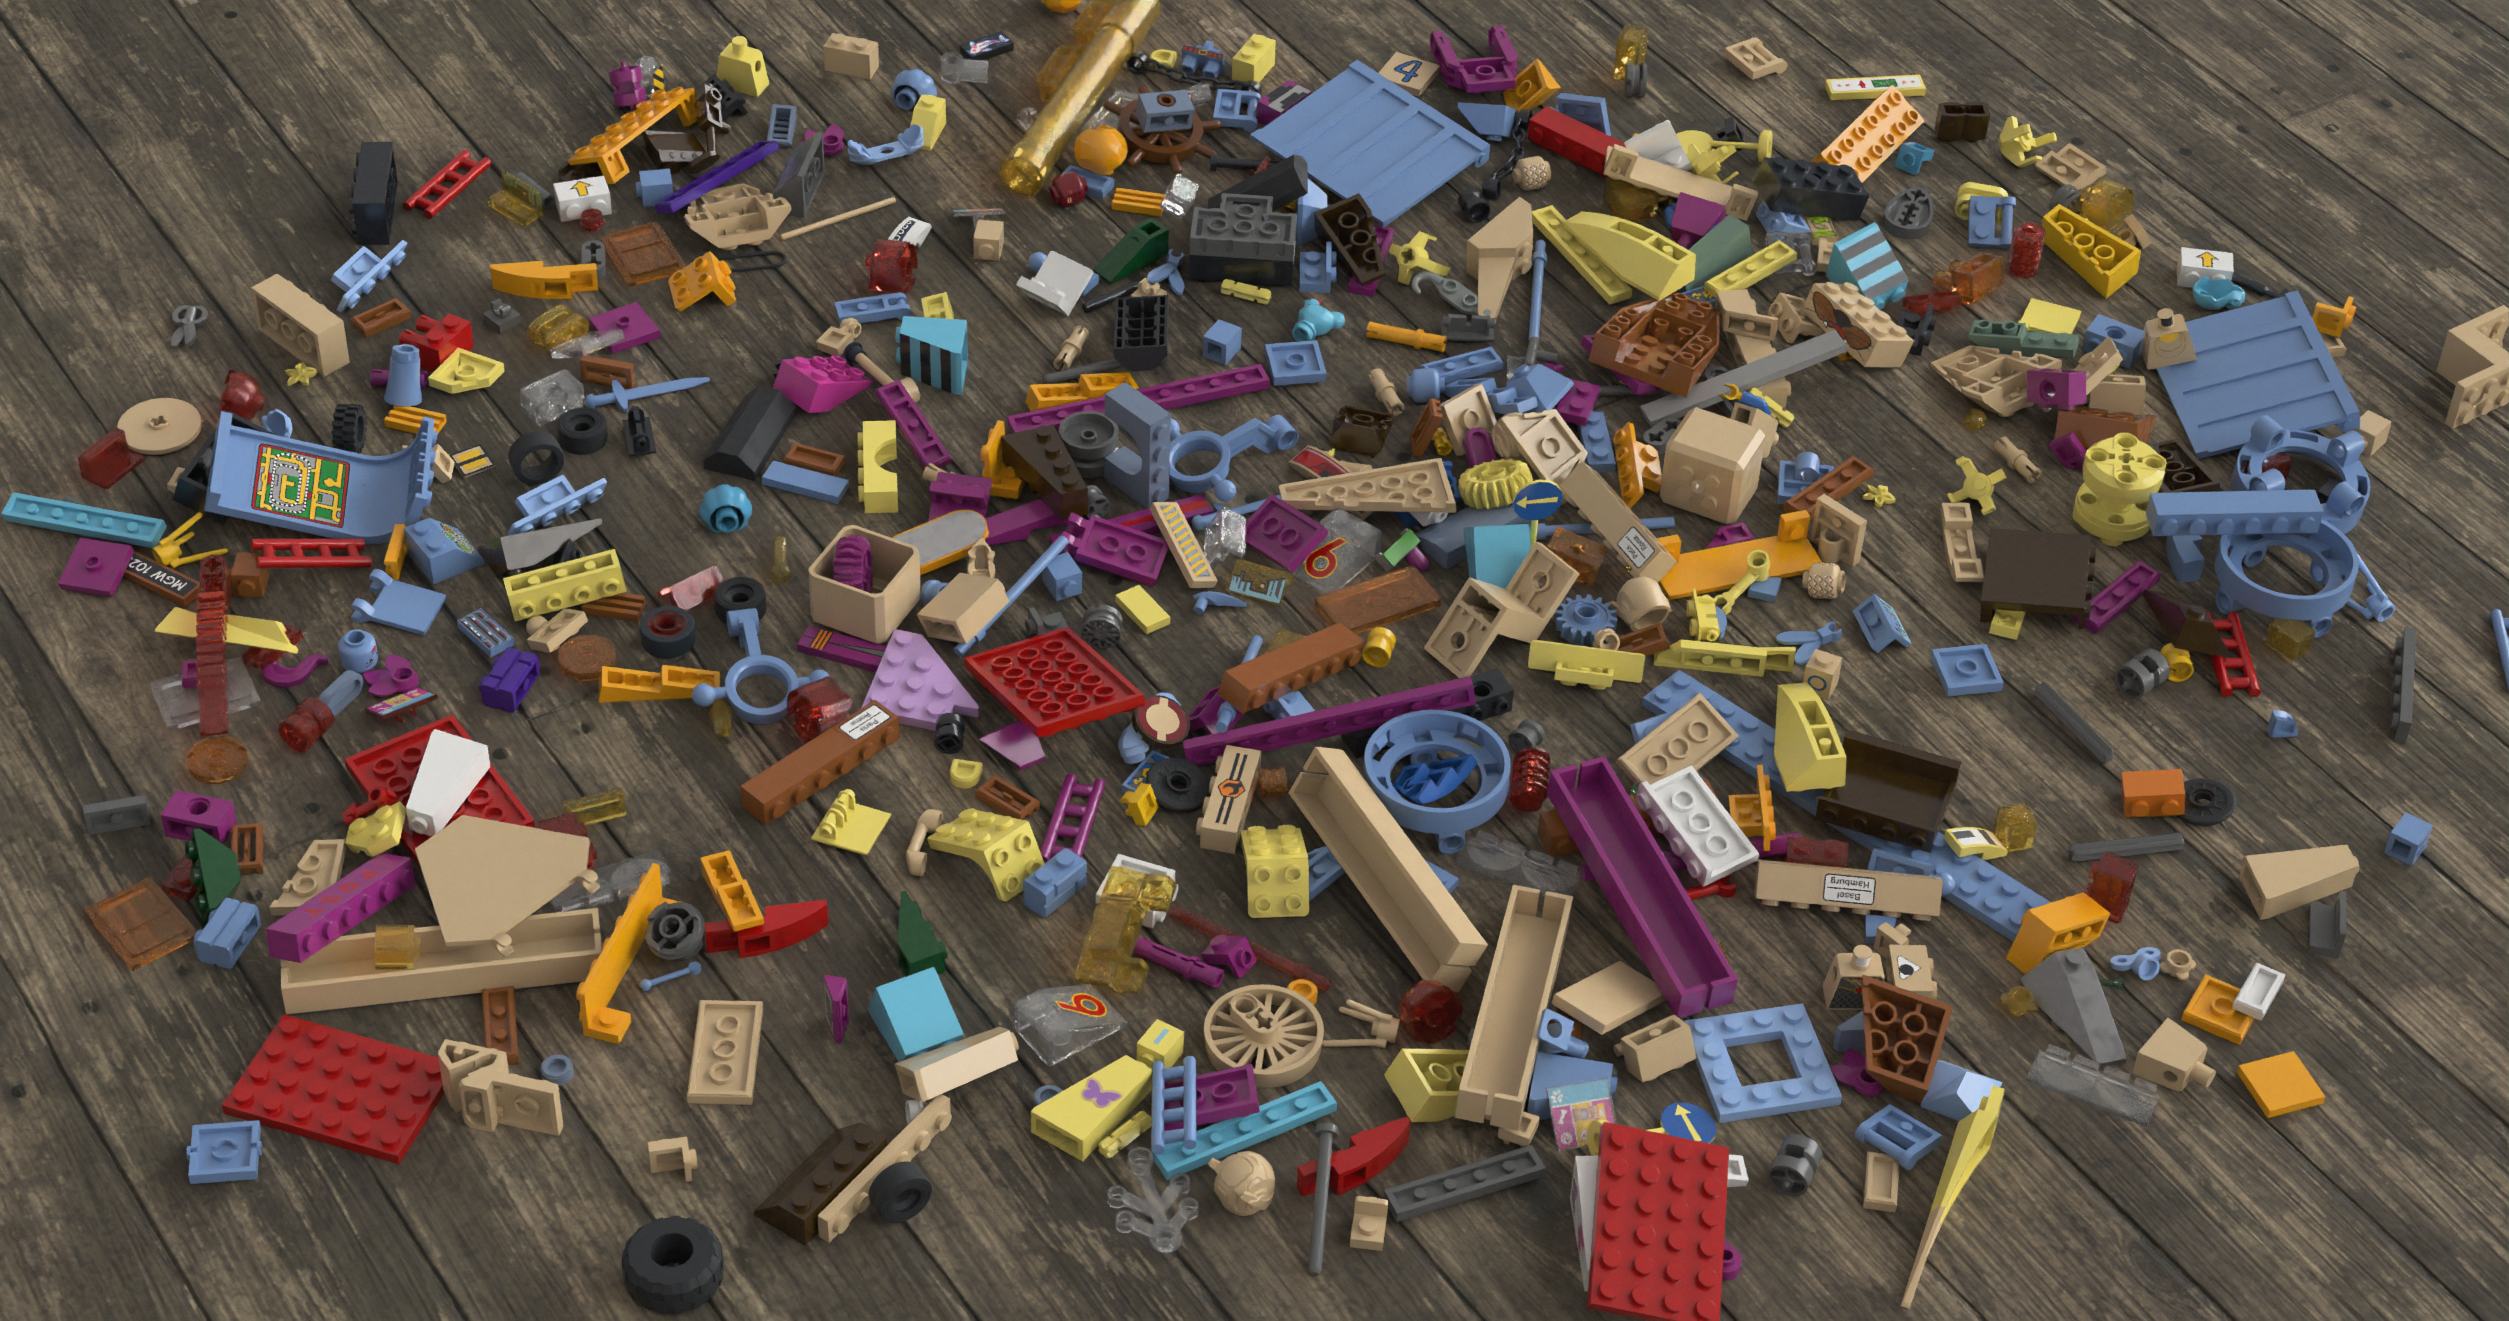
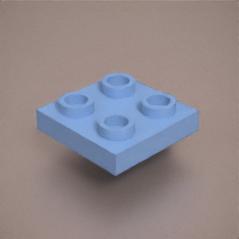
[1777,452,1834,504]

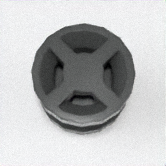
[1086,485,1110,519]
[1508,719,1545,756]

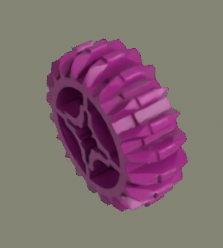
[833,535,874,593]

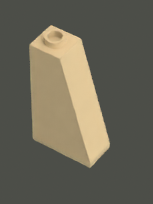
[2239,845,2359,920]
[895,1027,1019,1102]

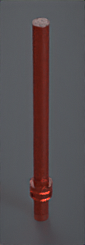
[1170,905,1331,991]

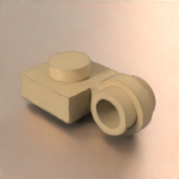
[816,318,862,356]

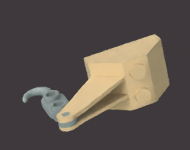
[1412,197,1533,323]

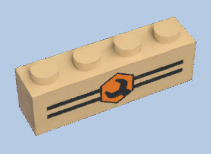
[1196,745,1261,854]

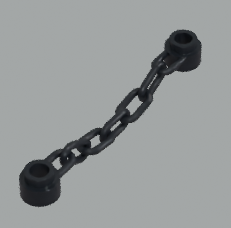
[1127,52,1262,95]
[1482,109,1533,199]

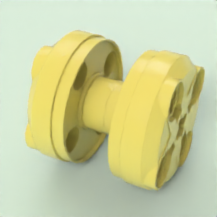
[2072,433,2167,546]

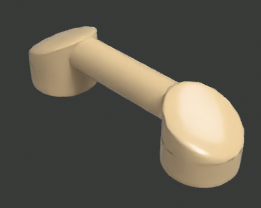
[906,809,943,877]

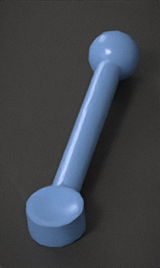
[639,962,701,991]

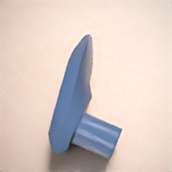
[1193,591,1247,615]

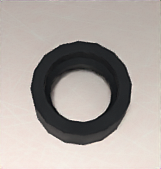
[508,431,564,485]

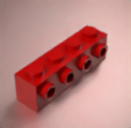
[1528,106,1626,178]

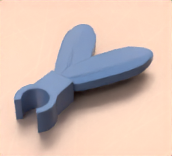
[1147,249,1185,295]
[1776,622,1842,665]

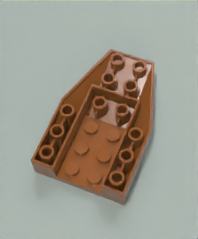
[1588,293,1720,398]

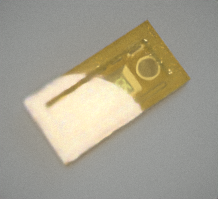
[563,787,626,830]

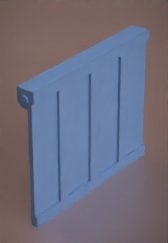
[1250,60,1490,228]
[2143,290,2360,459]

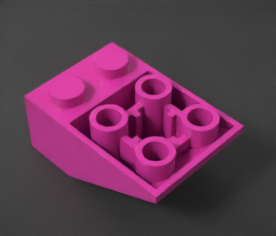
[773,355,873,413]

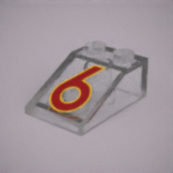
[1285,507,1382,598]
[1013,984,1127,1067]

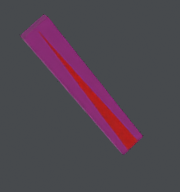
[1049,494,1213,557]

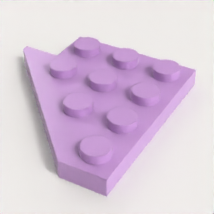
[861,629,979,731]

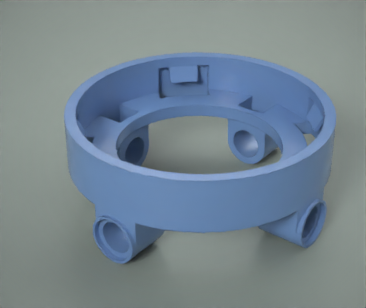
[2230,415,2370,539]
[2215,519,2359,638]
[1363,710,1511,854]

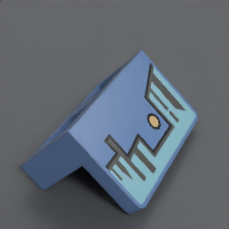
[1852,593,1912,653]

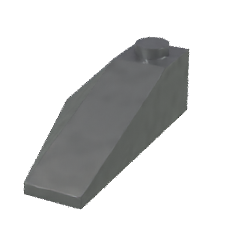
[2020,947,2127,1068]

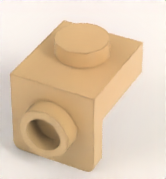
[648,1137,698,1182]

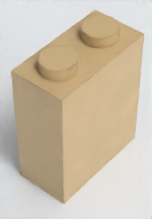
[917,573,1010,644]

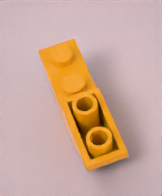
[490,261,598,299]

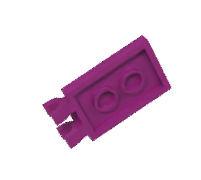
[1059,513,1169,587]

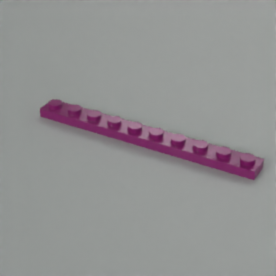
[1007,364,1270,433]
[1183,676,1476,767]

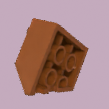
[2054,406,2156,449]
[1862,975,1953,1103]

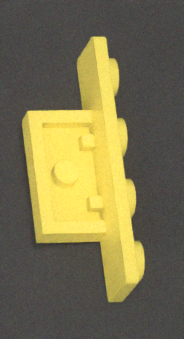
[1528,640,1645,690]

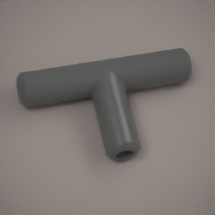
[1524,336,1558,366]

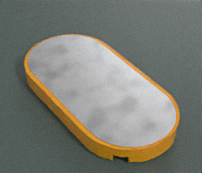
[892,510,989,576]

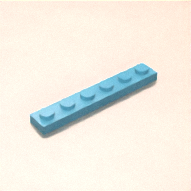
[1,492,167,548]
[1152,1081,1337,1180]

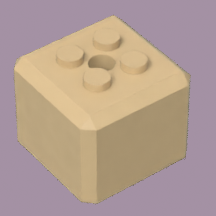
[1660,407,1765,525]
[808,525,921,644]

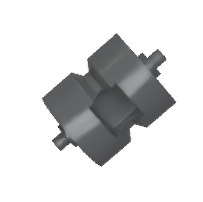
[2115,648,2170,699]
[1767,1134,1823,1197]

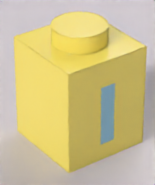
[1137,1019,1184,1069]

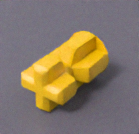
[1432,428,1453,455]

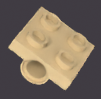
[1810,494,1867,567]

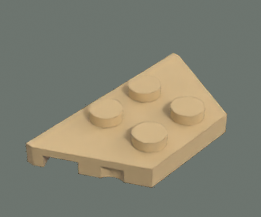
[2042,337,2123,412]
[1497,409,1588,506]

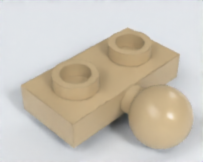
[526,608,588,653]

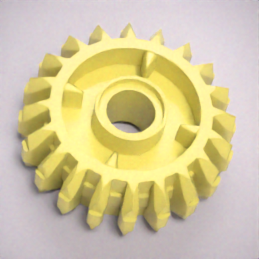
[1458,458,1533,509]

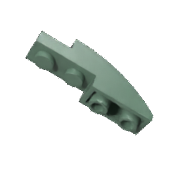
[1968,319,2079,359]

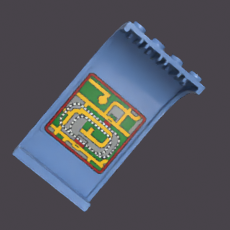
[204,411,438,544]

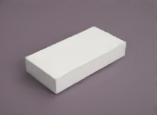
[2232,963,2285,1021]

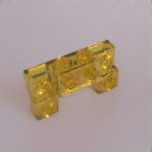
[1074,866,1177,995]

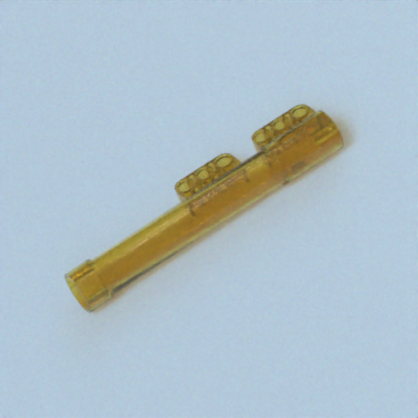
[999,0,1161,197]

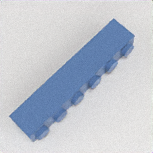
[2146,490,2323,536]

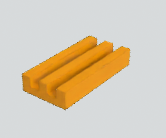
[1111,188,1166,217]
[384,405,447,435]
[384,524,407,581]

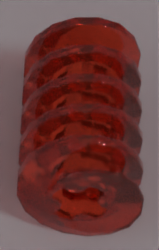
[2006,221,2046,278]
[1510,747,1551,812]

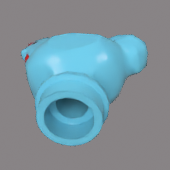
[1292,298,1345,342]

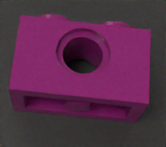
[2027,368,2086,410]
[161,790,237,845]

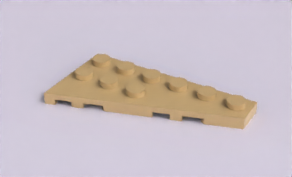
[1279,458,1456,513]

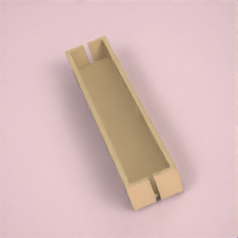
[1289,747,1488,992]
[1455,885,1573,1131]
[281,908,602,1015]

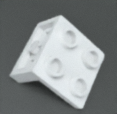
[1624,120,1693,191]
[1016,251,1094,316]

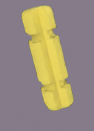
[1221,279,1271,305]
[1748,387,1794,428]
[1098,1111,1152,1158]

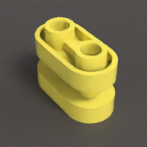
[1955,182,2008,225]

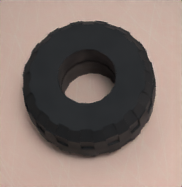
[622,1216,724,1314]

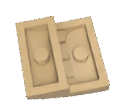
[2034,143,2106,190]

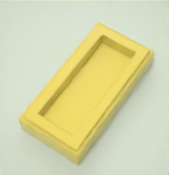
[1115,585,1170,634]

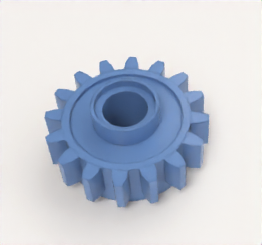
[1554,594,1617,647]

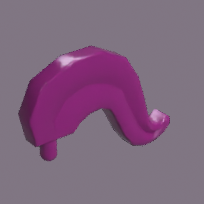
[262,654,329,687]

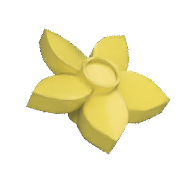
[285,362,318,386]
[1862,484,1895,508]

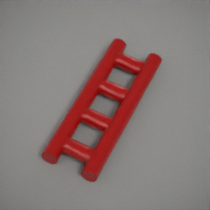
[403,150,491,219]
[250,539,372,568]
[2206,611,2261,697]

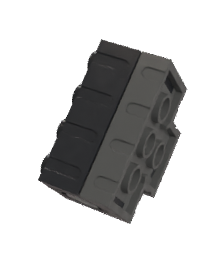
[1189,193,1297,286]

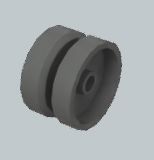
[1059,411,1119,479]

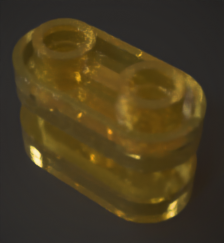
[527,304,589,354]

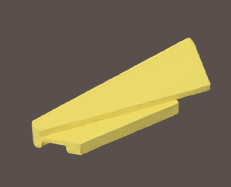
[155,607,298,654]
[1653,639,1796,677]

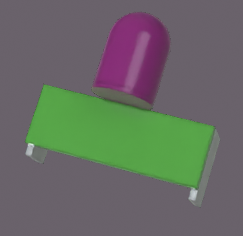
[1374,528,1429,572]

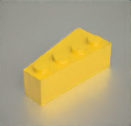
[2040,204,2141,299]

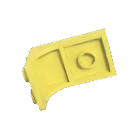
[927,808,1045,902]
[1241,825,1309,918]

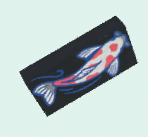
[959,31,1014,64]

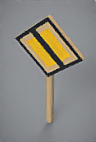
[401,444,496,479]

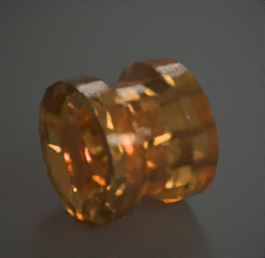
[1258,765,1288,797]

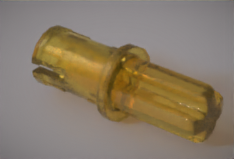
[709,698,733,737]

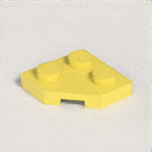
[428,348,505,394]
[345,801,406,857]

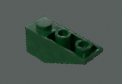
[1093,217,1169,285]
[897,891,948,977]

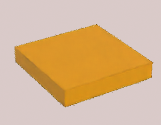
[2181,974,2255,1045]
[2236,1051,2326,1118]

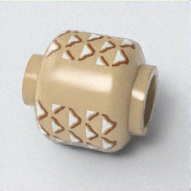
[1512,156,1551,191]
[1802,562,1845,599]

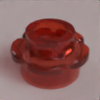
[580,208,605,232]

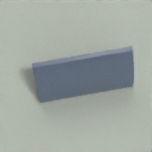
[1415,503,1531,570]

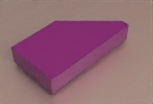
[2049,432,2087,470]
[1706,522,1755,549]

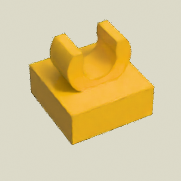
[1120,783,1159,826]

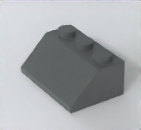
[771,132,825,218]

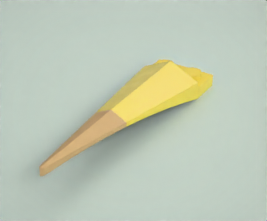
[1901,1085,2005,1309]

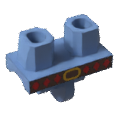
[1181,40,1227,79]

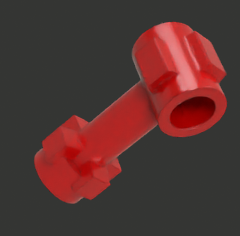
[342,786,398,826]

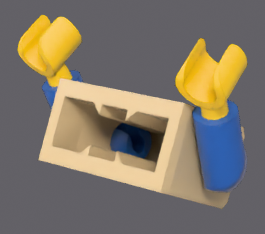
[1719,383,1779,458]

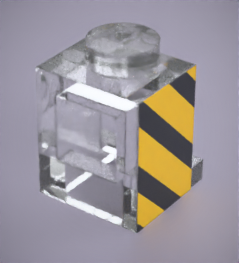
[633,56,666,97]

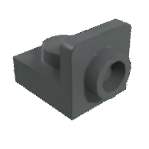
[1025,607,1069,637]

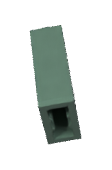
[1675,214,1752,293]

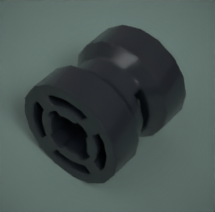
[1458,188,1491,223]
[934,713,965,754]

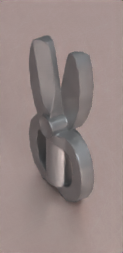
[171,305,208,349]

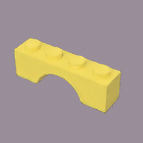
[858,420,898,513]

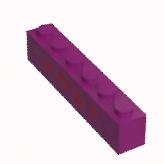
[266,853,415,963]

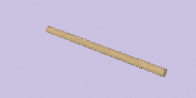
[780,197,896,241]

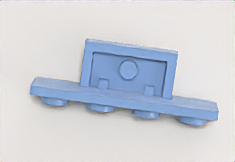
[331,240,407,313]
[507,475,607,536]

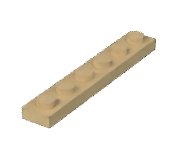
[818,1094,952,1243]

